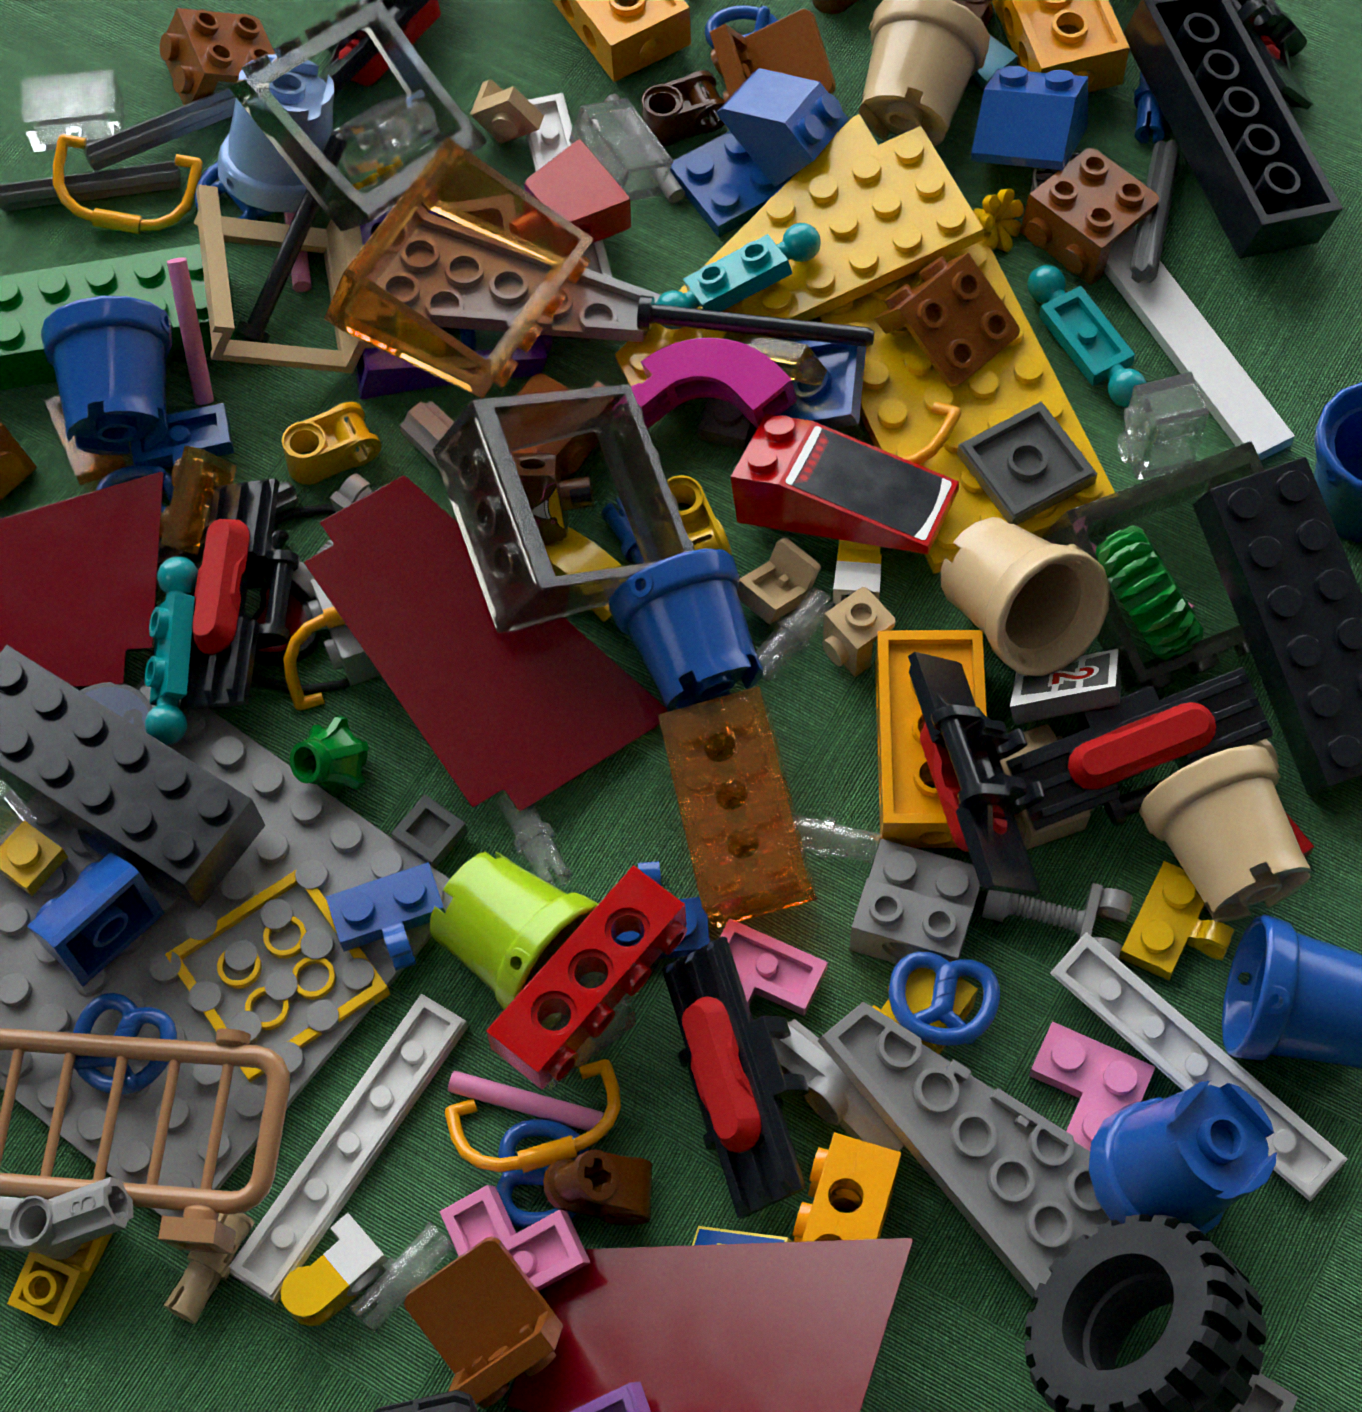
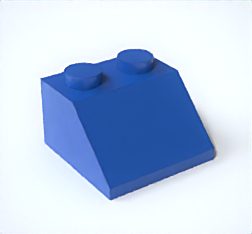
[971,66,1088,170]
[716,68,849,187]
[27,852,165,987]

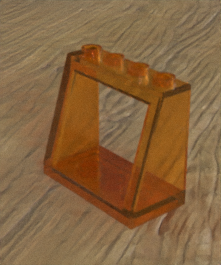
[324,137,594,399]

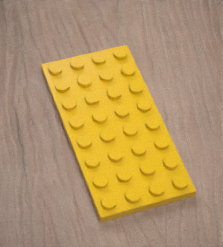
[815,241,1120,574]

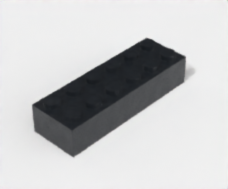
[1123,0,1343,259]
[1192,456,1362,795]
[0,645,266,909]

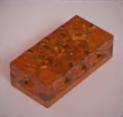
[658,686,818,928]

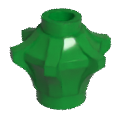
[290,716,369,797]

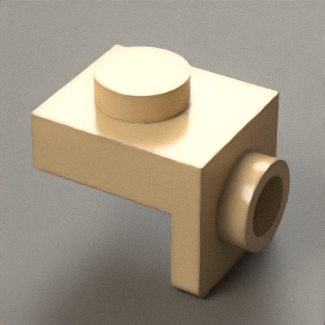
[470,79,544,144]
[737,537,821,624]
[822,587,895,677]

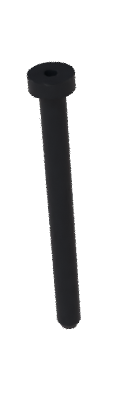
[235,132,347,343]
[637,295,874,347]

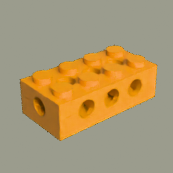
[552,0,691,82]
[992,0,1130,92]
[875,630,987,848]
[793,1132,901,1242]

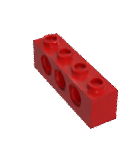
[486,865,687,1090]

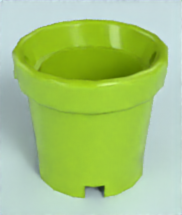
[430,851,599,1022]

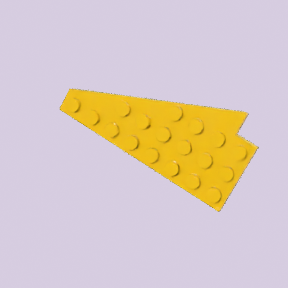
[615,114,985,387]

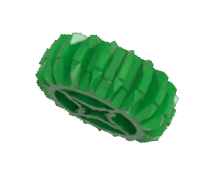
[1096,525,1203,661]

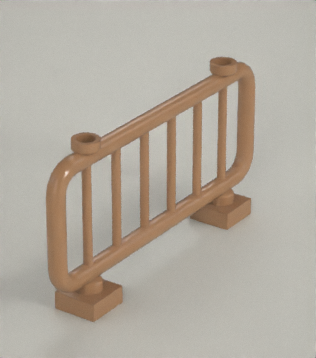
[0,1028,290,1254]

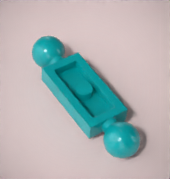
[655,223,821,330]
[1027,265,1147,408]
[145,557,198,745]

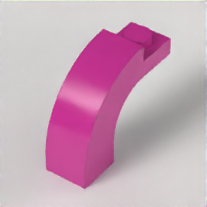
[615,338,797,439]

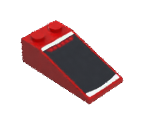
[730,414,959,554]

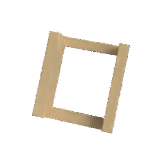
[194,184,377,373]

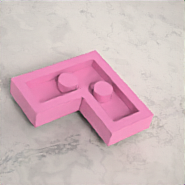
[719,918,828,1016]
[1029,1021,1155,1151]
[439,1185,590,1292]

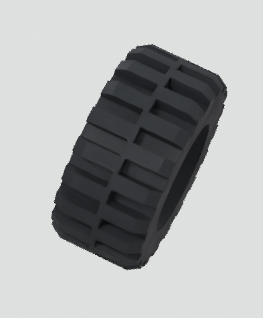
[1025,1214,1266,1412]

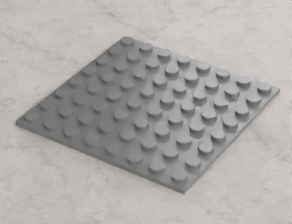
[0,678,453,1217]

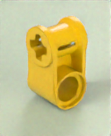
[281,402,382,485]
[658,475,732,556]

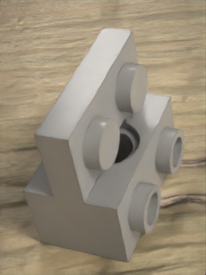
[849,839,981,964]

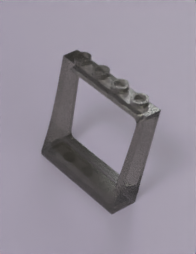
[228,0,487,232]

